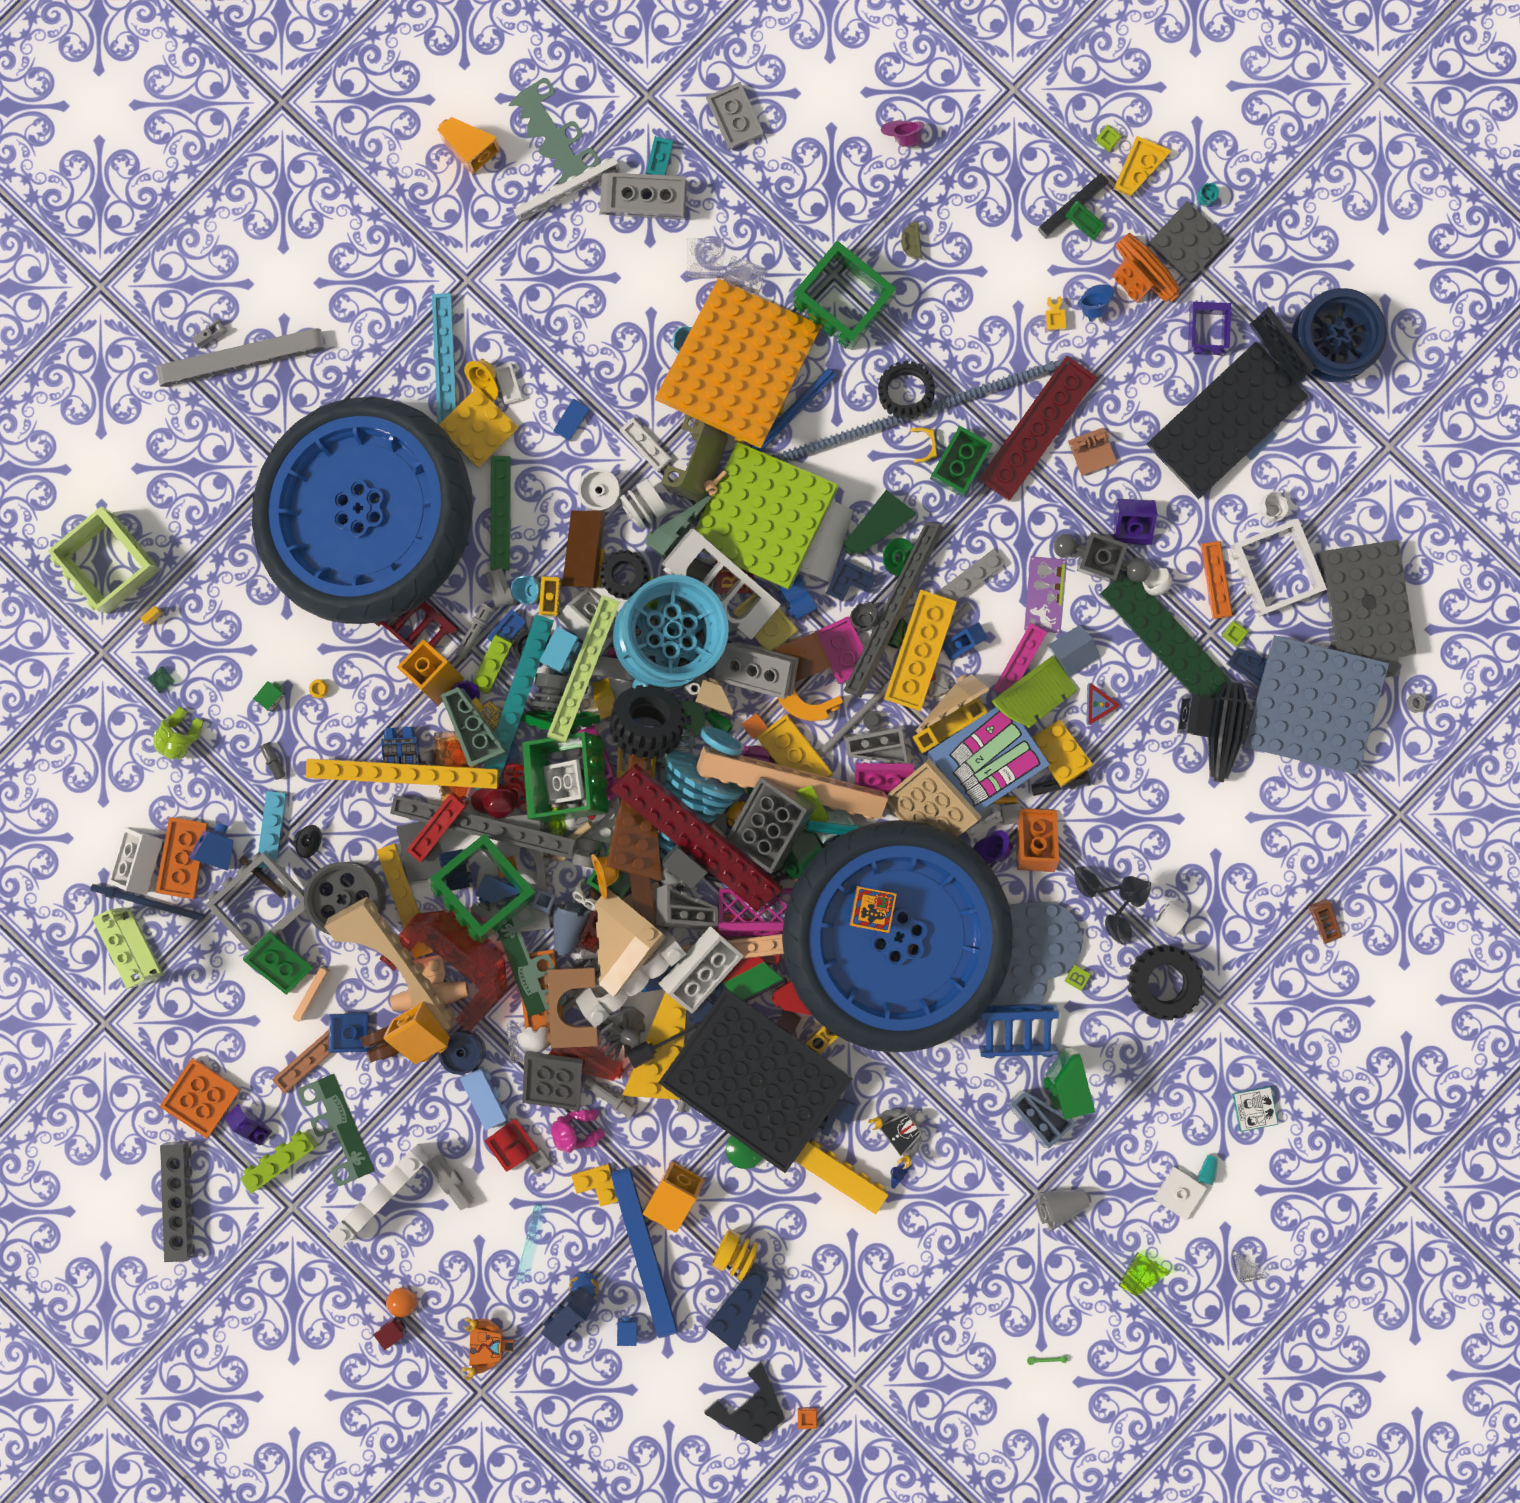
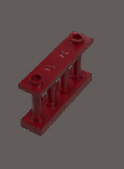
[375,601,459,651]

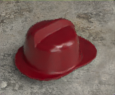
[471,788,518,819]

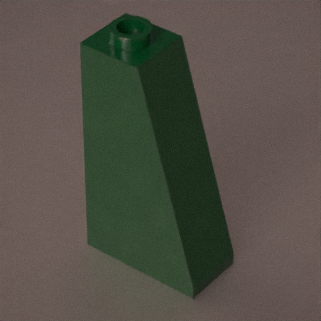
[843,489,916,557]

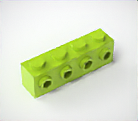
[240,1130,319,1194]

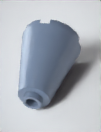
[553,901,591,956]

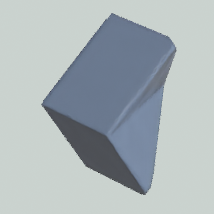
[531,888,557,915]

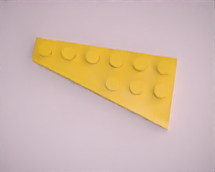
[622,992,687,1100]

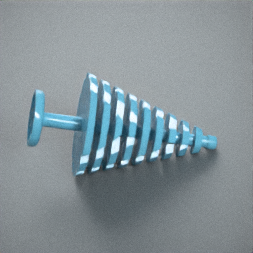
[657,726,744,869]

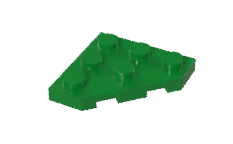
[520,710,600,730]

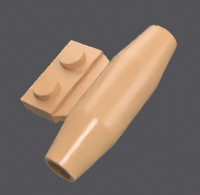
[390,955,469,1011]

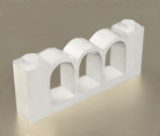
[662,529,781,640]
[572,926,686,1028]
[327,1144,431,1249]

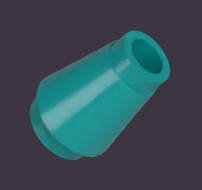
[1197,1155,1218,1185]

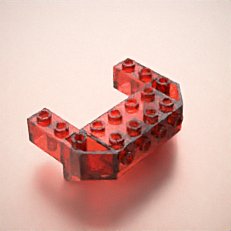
[379,910,508,1032]

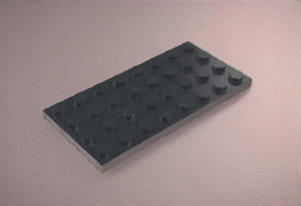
[1146,341,1308,500]

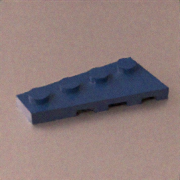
[1226,648,1267,686]

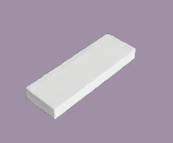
[619,418,672,473]

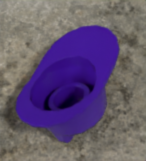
[973,830,1014,864]

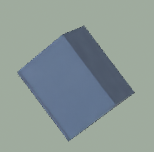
[1047,625,1101,677]

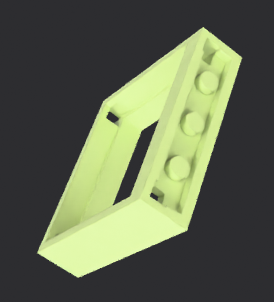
[92,907,164,989]

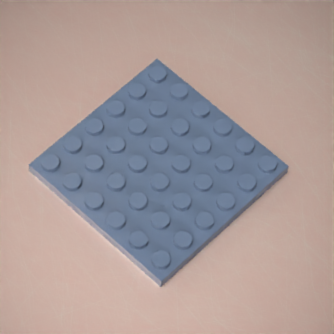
[1243,635,1389,775]

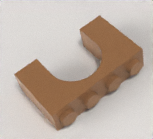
[544,967,599,1048]

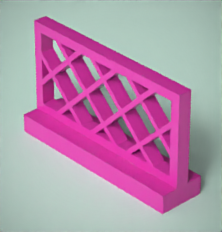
[719,888,793,937]

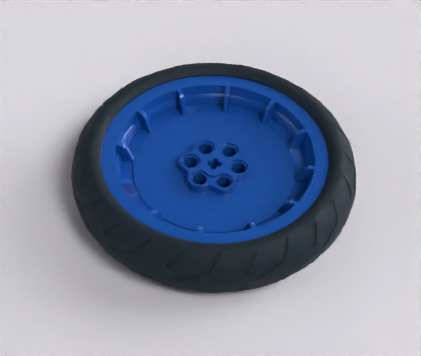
[252,396,473,624]
[782,820,1013,1052]

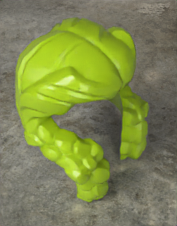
[153,707,204,760]

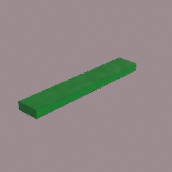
[490,456,511,571]

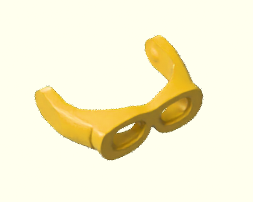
[910,427,937,463]

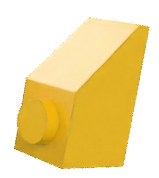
[592,678,616,720]

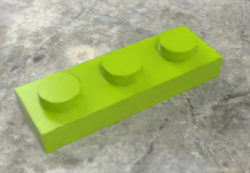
[473,634,514,694]

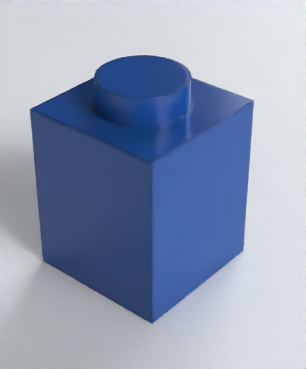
[617,1315,638,1346]

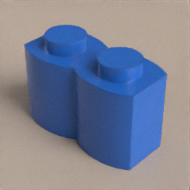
[778,575,818,621]

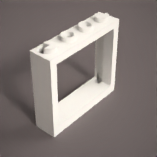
[1230,519,1327,616]

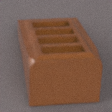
[1308,899,1342,944]

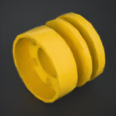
[711,1229,759,1281]

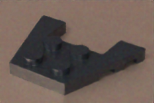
[704,1361,785,1444]

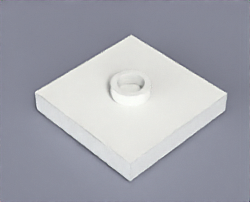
[1153,1166,1207,1220]

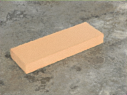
[292,967,330,1022]

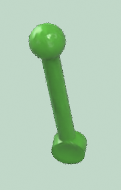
[1027,1355,1068,1365]

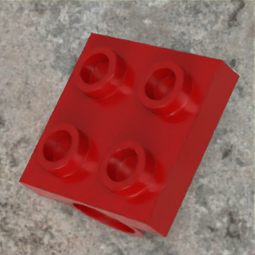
[484,1117,539,1172]

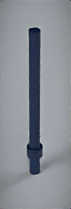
[90,884,205,921]

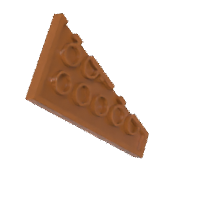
[606,754,662,881]

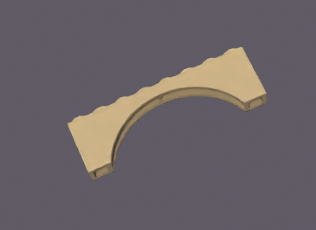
[324,897,454,1030]

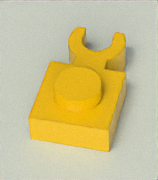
[1045,296,1066,331]

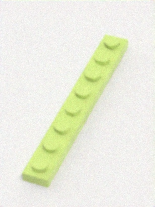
[547,595,620,743]

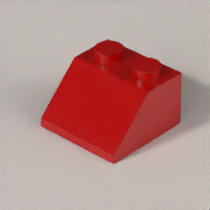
[772,980,812,1015]

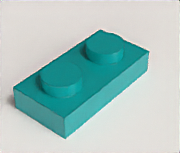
[646,136,673,175]

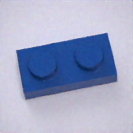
[487,609,527,642]

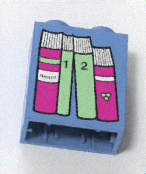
[927,707,1050,813]

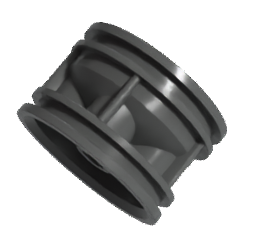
[304,862,386,935]

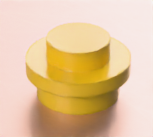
[309,679,329,698]

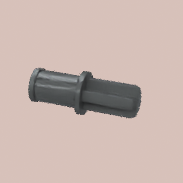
[259,742,286,780]

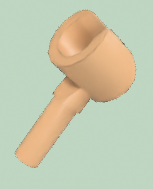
[704,470,727,495]

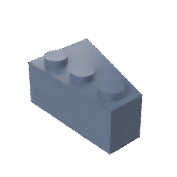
[1006,1091,1077,1149]

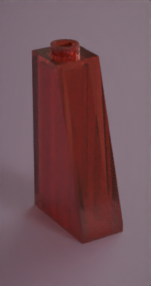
[549,1046,625,1081]

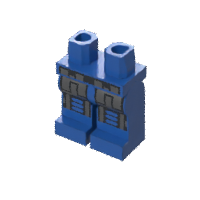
[381,727,421,764]

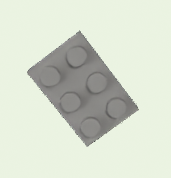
[706,82,764,150]

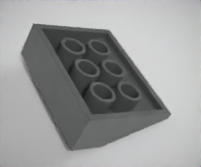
[726,777,816,874]

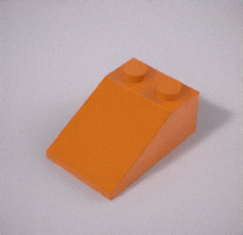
[1016,808,1059,872]

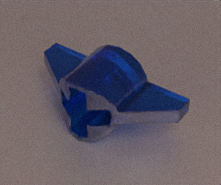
[890,1164,912,1189]

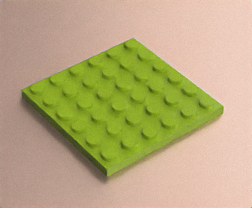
[695,442,839,590]

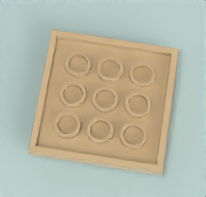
[886,759,981,837]

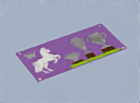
[1024,556,1066,633]

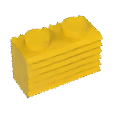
[539,577,562,618]

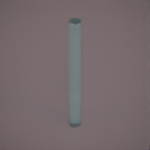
[516,1204,542,1281]

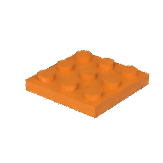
[159,1057,241,1139]

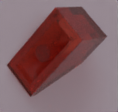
[578,911,599,954]

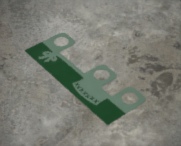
[497,905,566,1017]
[298,1073,374,1186]

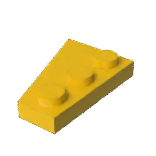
[1113,136,1172,197]

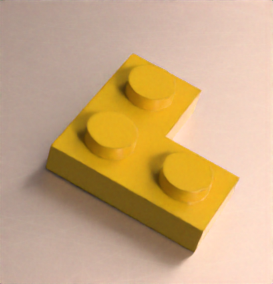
[571,1163,618,1207]

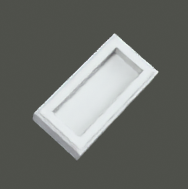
[495,362,524,405]

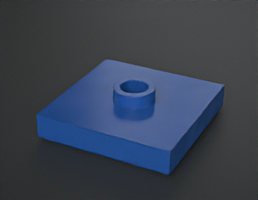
[328,1013,369,1053]

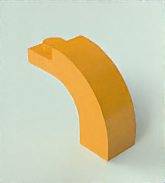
[777,688,843,722]

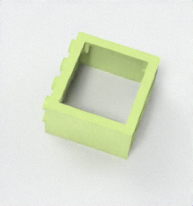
[48,506,161,614]

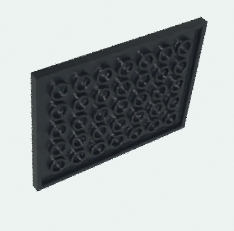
[658,987,853,1173]

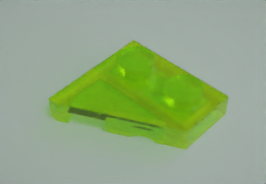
[1118,1252,1171,1296]

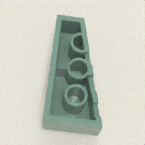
[441,687,510,768]

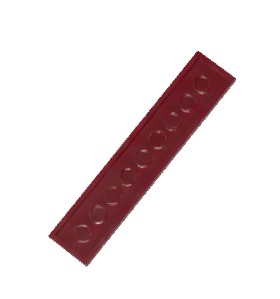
[611,763,783,911]

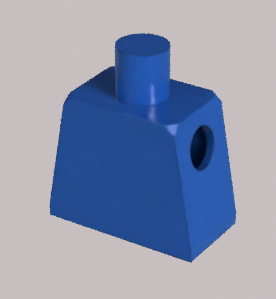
[189,822,233,871]

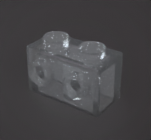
[724,255,768,295]

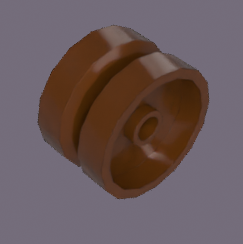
[360,1026,399,1063]

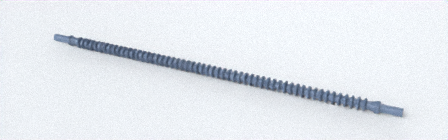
[773,356,1072,462]

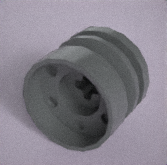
[531,673,570,712]

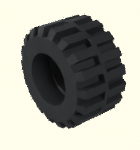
[600,550,649,600]

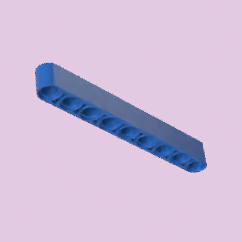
[611,1167,678,1339]

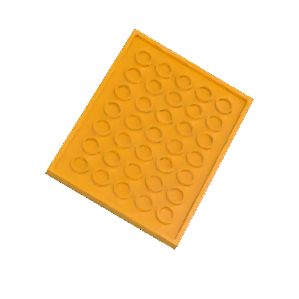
[655,278,822,448]

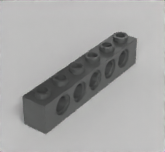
[160,1142,195,1262]

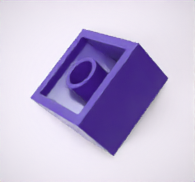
[1113,499,1158,545]

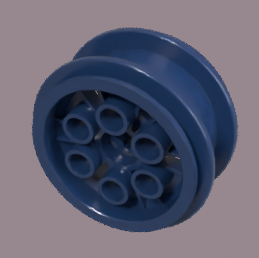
[1291,288,1387,382]

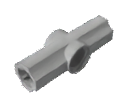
[427,1153,475,1211]

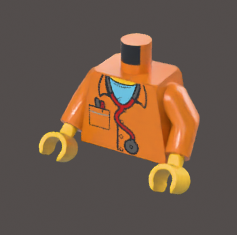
[461,1317,514,1380]

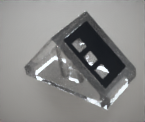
[1232,1250,1270,1284]

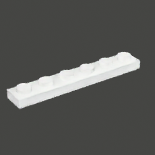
[513,157,620,222]

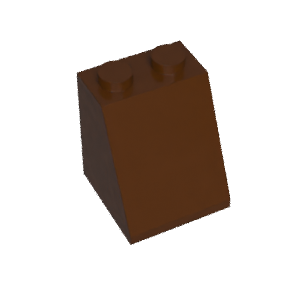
[771,630,832,682]

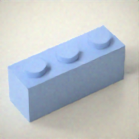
[460,1066,509,1131]

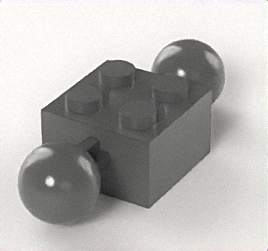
[1053,532,1151,583]

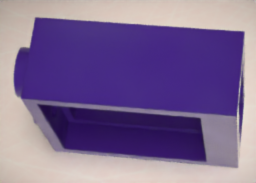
[1188,301,1231,355]

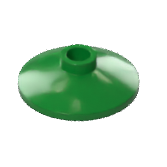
[883,538,913,576]

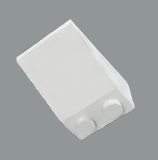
[543,759,585,805]

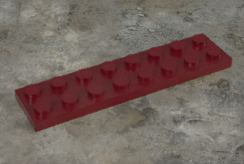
[978,356,1098,502]

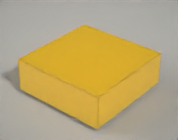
[140,606,164,625]

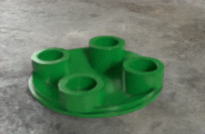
[726,1136,763,1169]

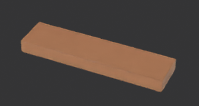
[272,1030,331,1094]

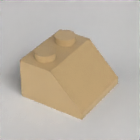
[695,678,733,716]

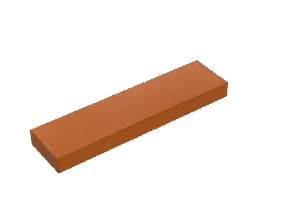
[1200,541,1233,619]

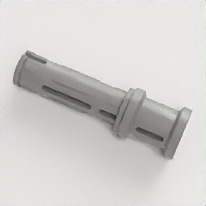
[455,602,496,659]
[582,1076,638,1120]

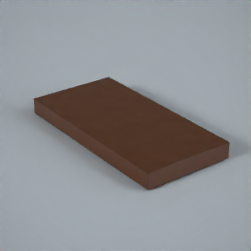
[562,510,606,588]

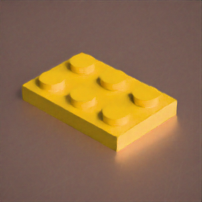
[1032,719,1093,787]

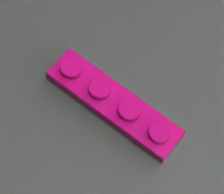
[993,623,1047,694]

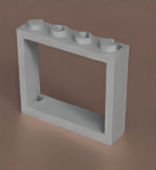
[205,851,305,951]

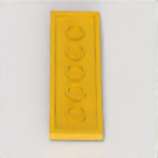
[884,589,957,711]

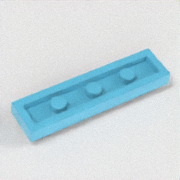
[257,791,287,869]

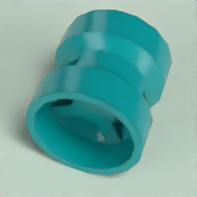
[1197,183,1219,207]

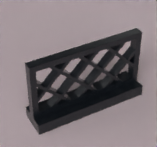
[1249,307,1315,383]

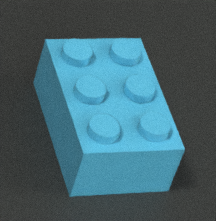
[539,627,582,676]

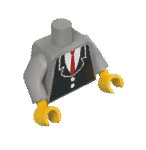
[868,1109,926,1170]

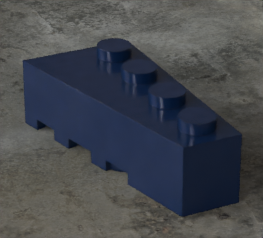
[705,1262,769,1352]

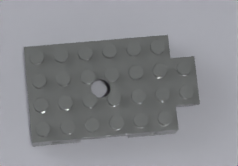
[1317,540,1416,678]

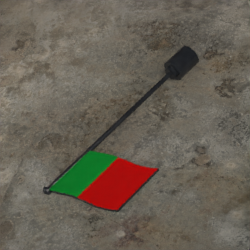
[626,937,788,1069]

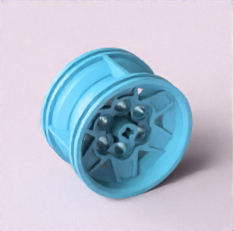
[613,575,729,688]

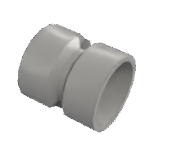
[572,838,602,868]

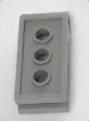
[599,172,688,219]
[710,639,799,699]

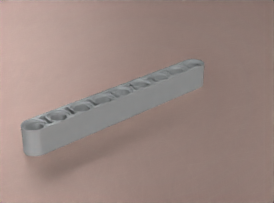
[155,328,325,387]

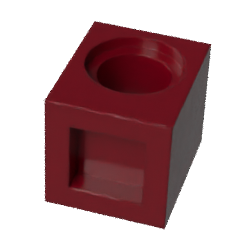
[373,1317,406,1351]

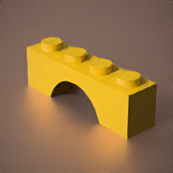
[911,697,988,754]

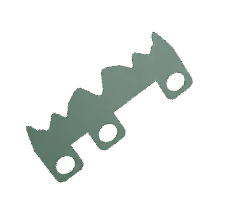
[508,78,600,184]

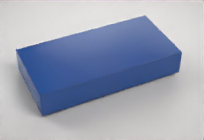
[553,399,590,442]

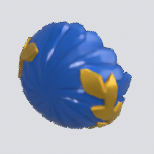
[569,1272,599,1299]

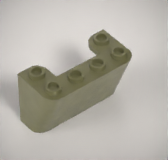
[661,415,728,502]

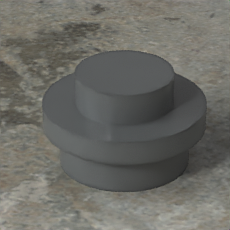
[863,711,882,730]

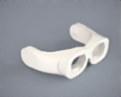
[572,878,597,911]

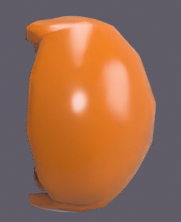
[386,1287,418,1318]

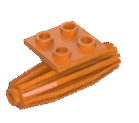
[1112,232,1180,303]

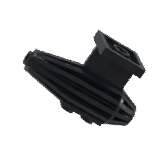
[1177,681,1251,783]

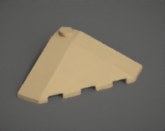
[915,674,989,734]
[595,889,666,997]

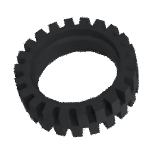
[878,361,935,419]

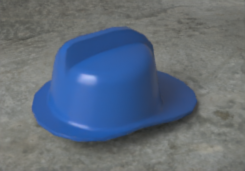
[1077,284,1114,322]

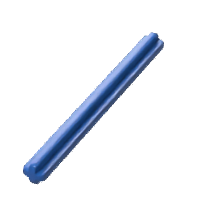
[751,368,836,452]

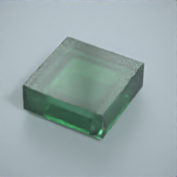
[147,666,175,693]

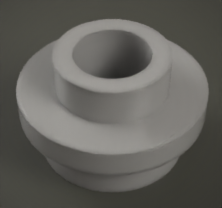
[1406,694,1426,713]

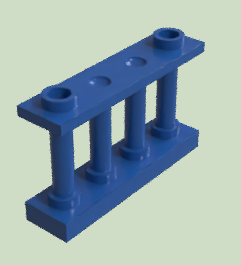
[979,1004,1059,1059]

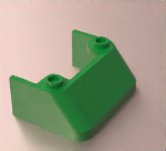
[1043,1047,1095,1120]

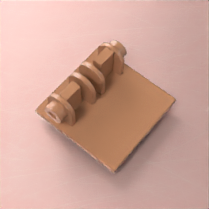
[1068,427,1117,476]

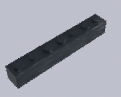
[1038,173,1109,239]

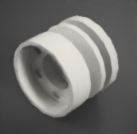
[619,479,669,530]

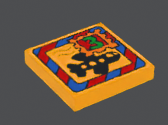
[850,886,896,933]

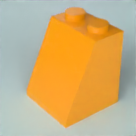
[437,117,501,175]
[397,639,465,706]
[383,1002,450,1065]
[643,1160,705,1233]

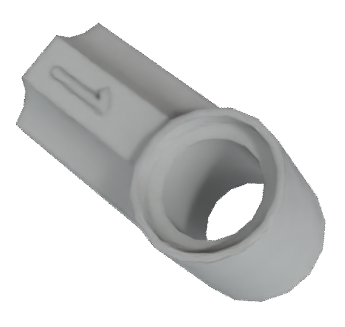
[486,567,515,608]

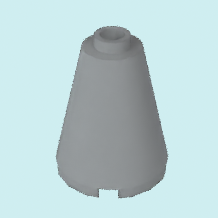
[1035,1189,1091,1231]

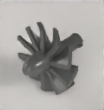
[598,1006,646,1061]

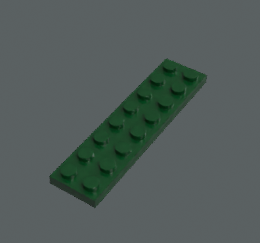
[1099,572,1231,699]

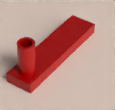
[406,792,469,863]

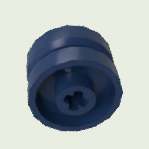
[438,1030,486,1075]

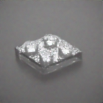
[686,238,725,278]

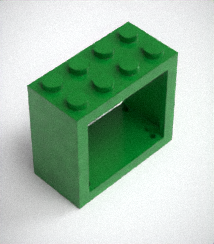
[793,240,897,350]
[522,732,609,823]
[430,833,535,944]

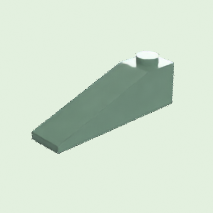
[645,496,712,560]

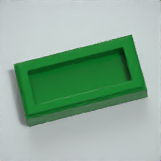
[1065,201,1105,240]

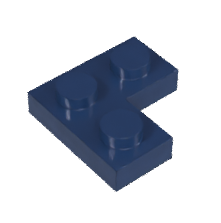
[825,559,877,602]

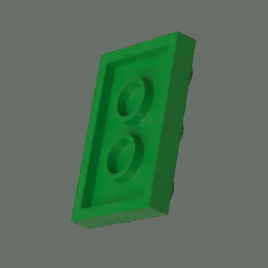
[243,930,313,995]

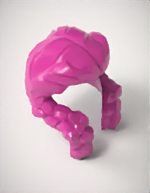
[550,1109,605,1154]

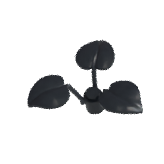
[1074,867,1151,945]

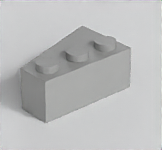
[843,725,908,764]
[656,884,718,930]

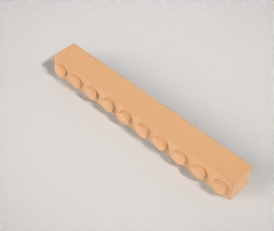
[696,746,888,819]

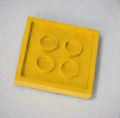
[439,387,519,468]

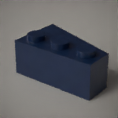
[541,1286,597,1348]

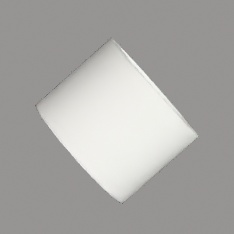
[1154,901,1189,937]

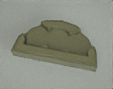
[901,221,922,260]

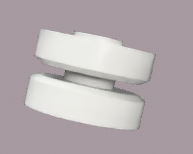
[578,468,621,513]

